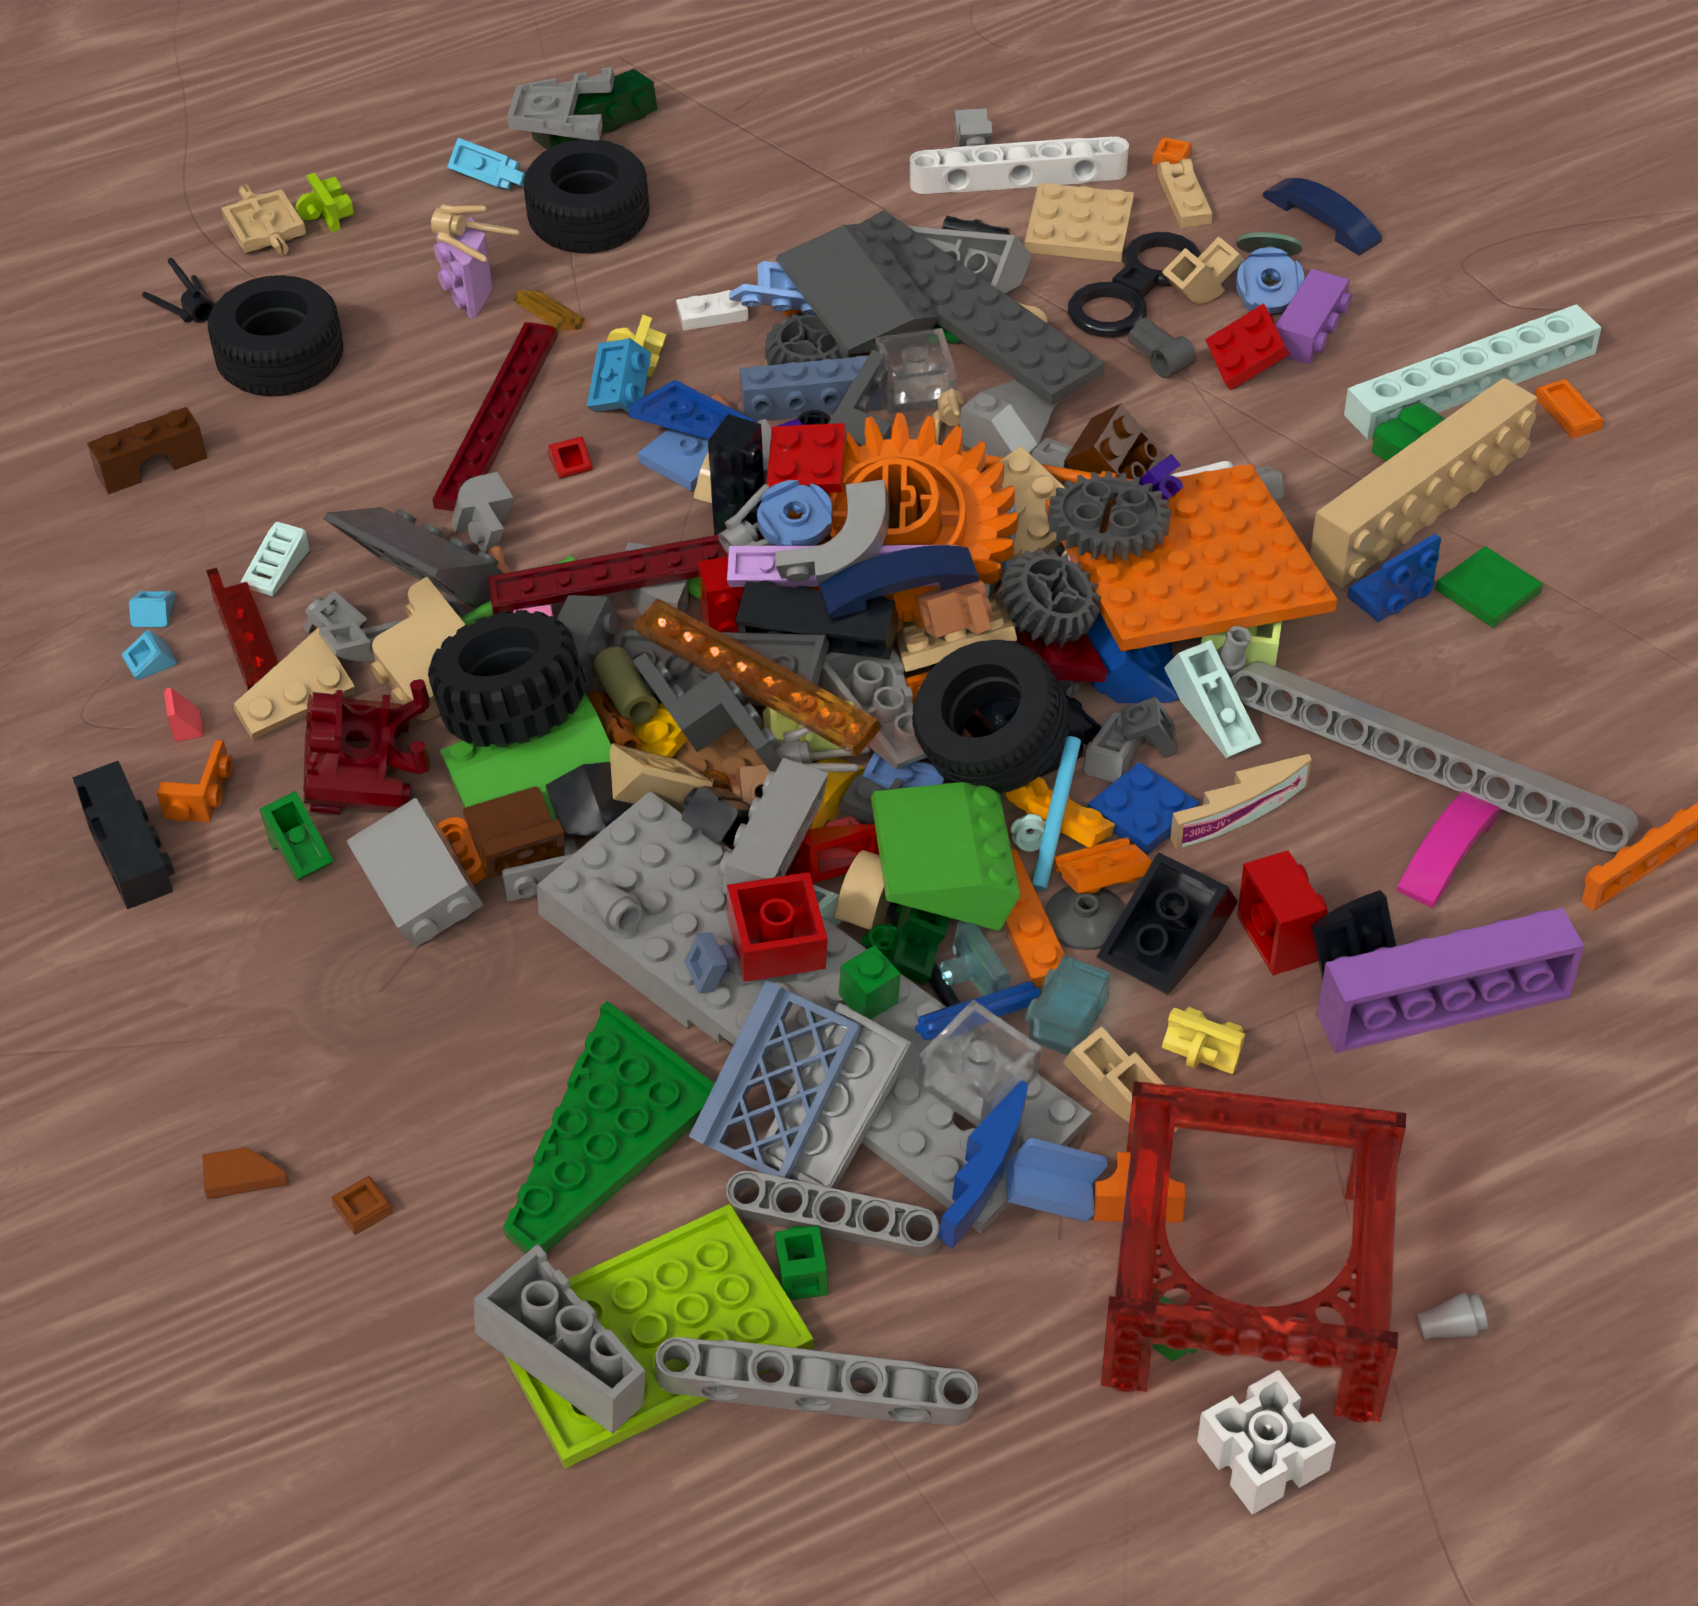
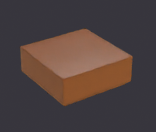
[331,1176,393,1235]

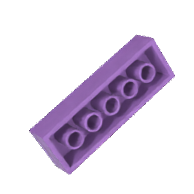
[1317,908,1584,1054]

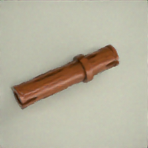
[587,691,642,750]

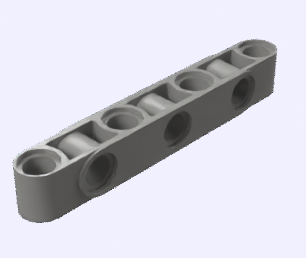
[655,1337,979,1426]

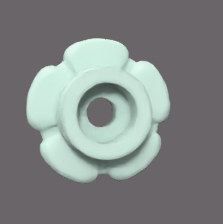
[1011,814,1046,852]

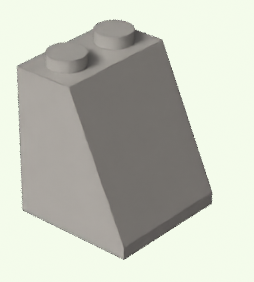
[346,798,484,948]

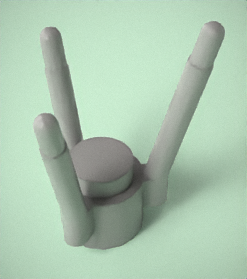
[718,484,773,554]
[776,711,870,772]

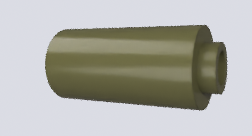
[593,647,658,725]

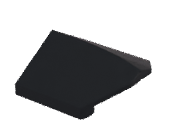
[545,762,634,838]

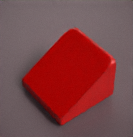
[547,436,593,479]

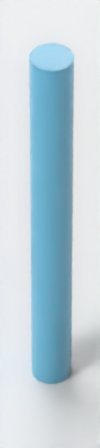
[1032,736,1081,891]

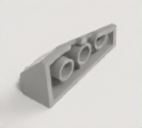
[908,226,1032,293]
[960,379,1058,457]
[815,648,927,769]

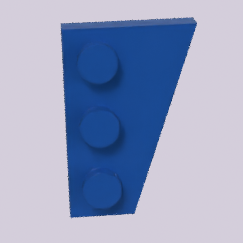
[629,380,755,439]

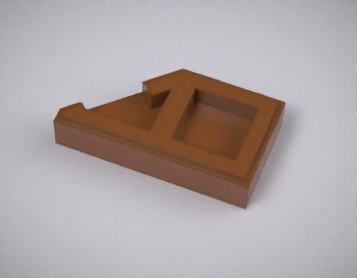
[202,1147,289,1199]

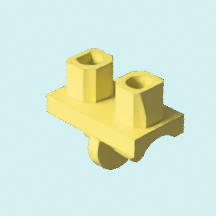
[607,314,666,377]
[1162,1007,1245,1074]

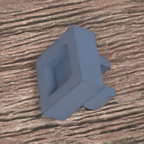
[684,932,739,993]

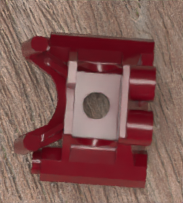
[303,679,430,815]

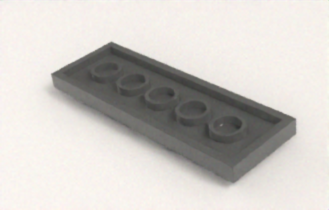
[598,630,830,708]

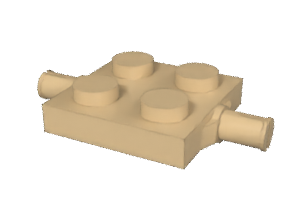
[221,184,306,256]

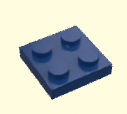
[1087,762,1199,855]

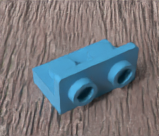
[586,338,651,413]

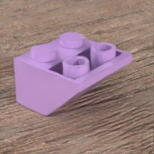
[433,217,493,319]

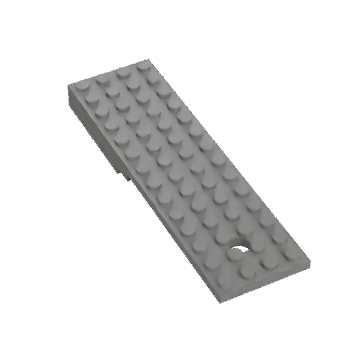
[537,791,1092,1234]

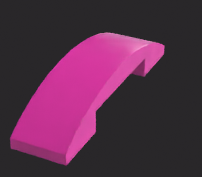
[1397,791,1503,908]

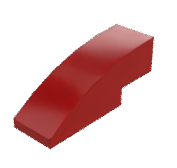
[785,824,879,883]

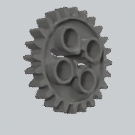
[1048,471,1171,561]

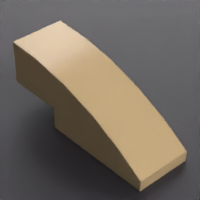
[1063,1026,1193,1144]

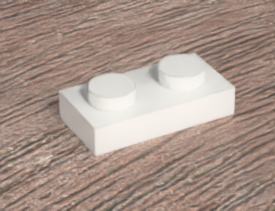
[676,290,749,331]

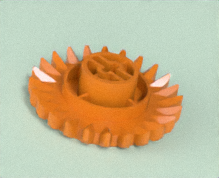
[789,413,1018,632]

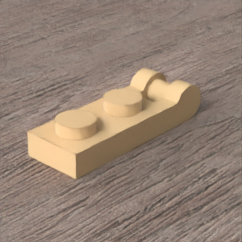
[1157,158,1213,228]

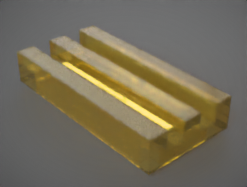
[513,290,585,330]

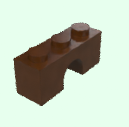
[87,407,207,495]

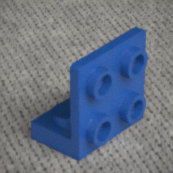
[1347,534,1441,622]

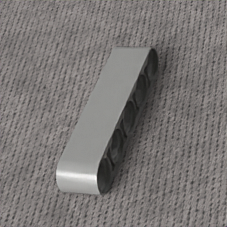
[726,1171,942,1257]

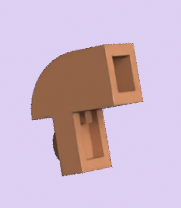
[916,581,994,638]

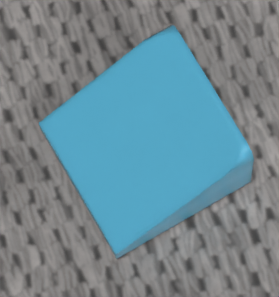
[129,591,175,627]
[121,630,178,680]

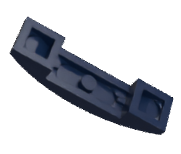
[1263,178,1382,256]
[819,545,979,619]

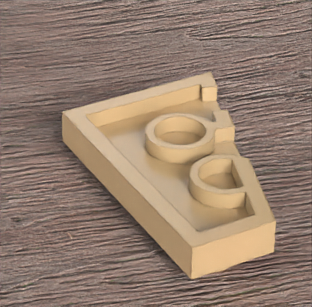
[234,627,355,740]

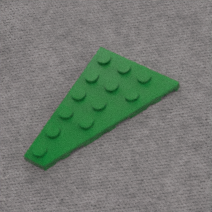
[503,1001,714,1254]

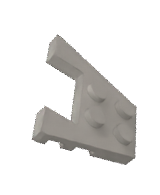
[507,67,615,141]

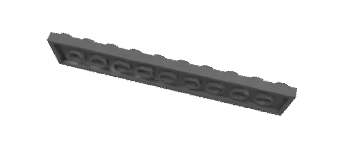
[860,210,1104,405]

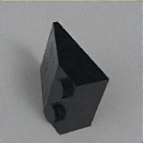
[1096,852,1238,995]

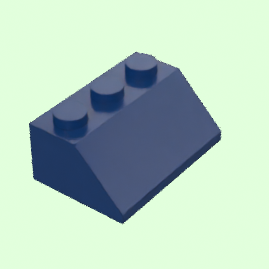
[1088,612,1178,703]

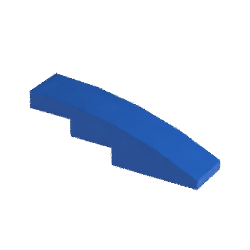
[939,1080,1029,1249]

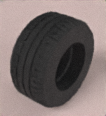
[523,139,649,253]
[208,275,343,396]
[912,639,1070,794]

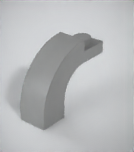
[775,480,889,585]

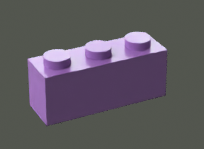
[1276,269,1352,365]

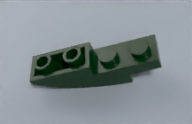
[889,904,949,985]

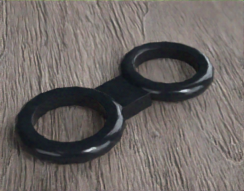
[1068,232,1201,337]

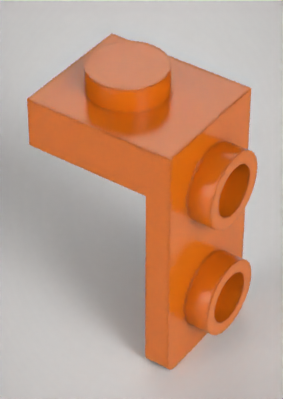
[157,740,233,823]

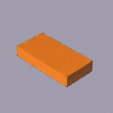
[1535,378,1604,439]

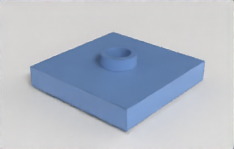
[638,428,709,491]

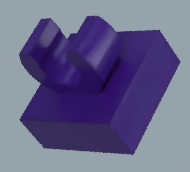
[1140,454,1183,500]

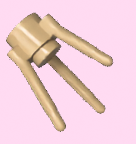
[431,204,519,263]
[933,389,965,444]

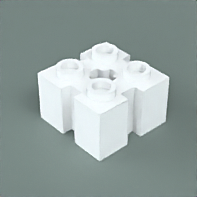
[1197,1370,1336,1515]

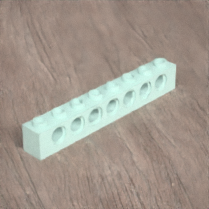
[1344,304,1602,439]

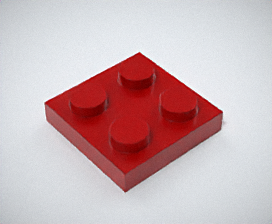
[1205,303,1290,390]
[766,423,847,493]

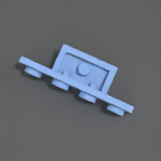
[729,261,816,315]

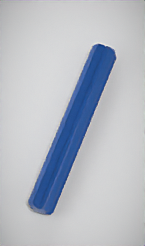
[915,981,1041,1040]

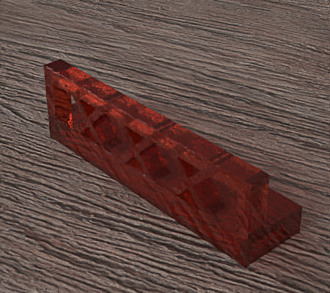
[206,567,278,691]

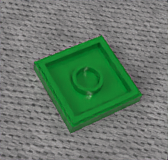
[1436,546,1543,628]

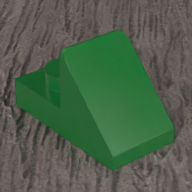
[259,791,334,881]

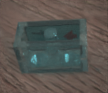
[1025,955,1111,1056]

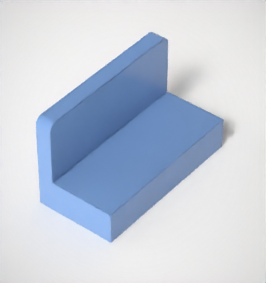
[1006,1138,1108,1222]

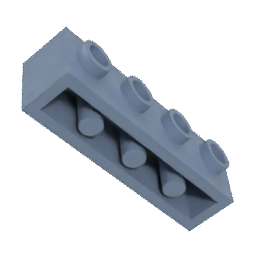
[740,356,882,422]

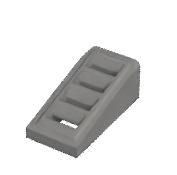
[1084,712,1144,782]

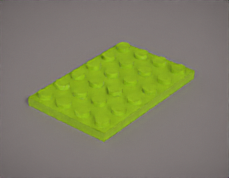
[503,1204,814,1469]

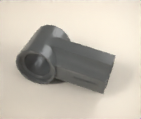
[1128,318,1196,378]

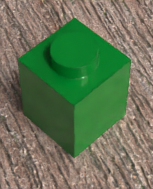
[839,945,901,1020]

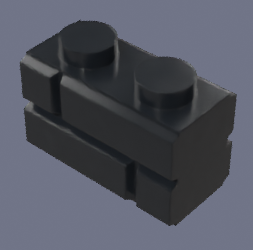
[682,786,751,845]

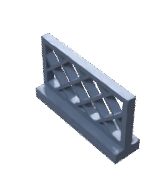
[689,980,863,1179]

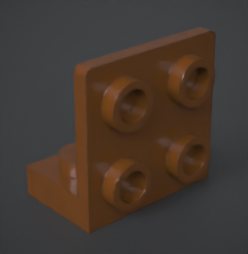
[463,786,565,879]

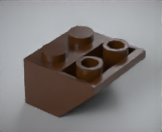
[1064,403,1164,479]

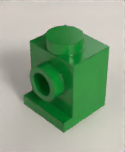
[774,1225,828,1301]

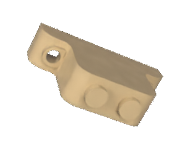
[370,577,465,720]

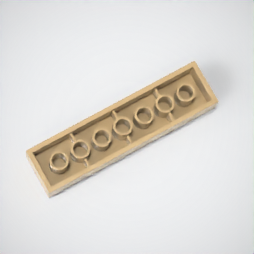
[1310,377,1538,588]

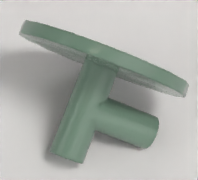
[1236,232,1303,285]

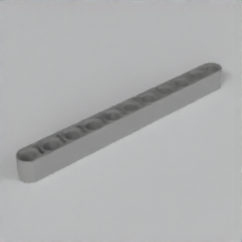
[1231,661,1638,852]

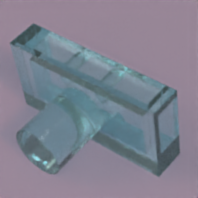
[941,921,1011,996]

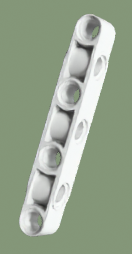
[910,137,1129,194]

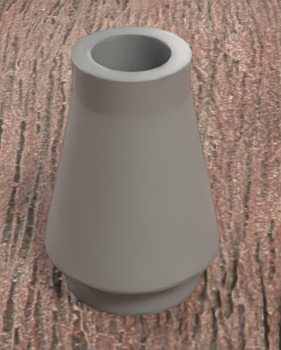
[584,877,642,933]
[1416,1291,1488,1341]

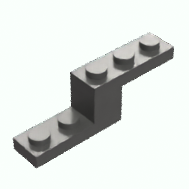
[828,350,892,446]
[633,652,782,771]

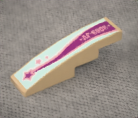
[1170,754,1312,850]

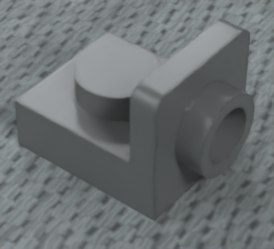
[1121,697,1177,758]
[838,775,904,824]

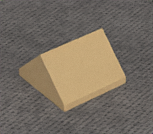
[610,743,713,814]

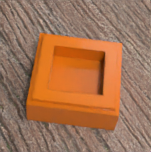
[1152,137,1192,165]

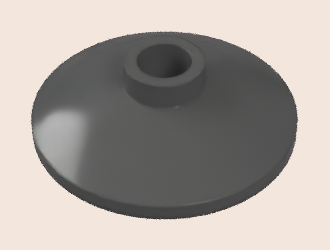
[1045,886,1125,950]

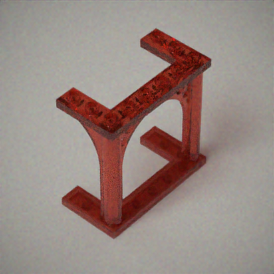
[1101,1081,1406,1423]

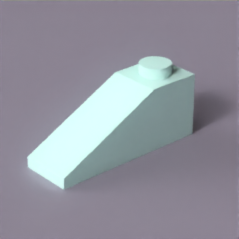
[1164,640,1261,759]

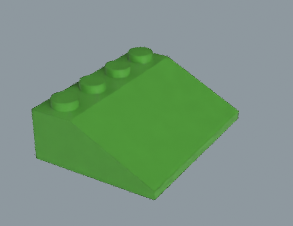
[440,693,611,821]
[871,782,1020,931]

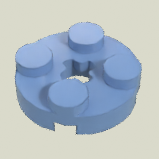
[1236,247,1304,314]
[757,480,833,546]

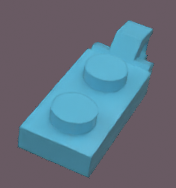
[447,138,525,190]

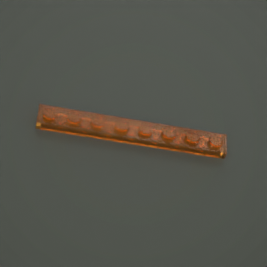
[633,598,882,757]

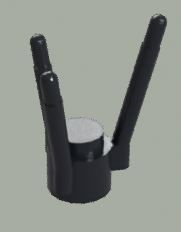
[142,258,215,323]

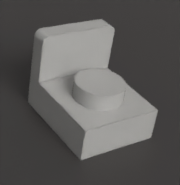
[303,590,367,633]

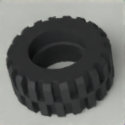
[428,610,586,747]

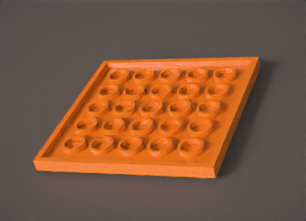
[1045,464,1338,652]

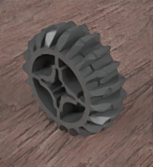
[765,311,856,366]
[998,547,1101,647]

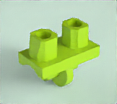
[295,173,354,232]

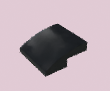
[1311,890,1396,981]

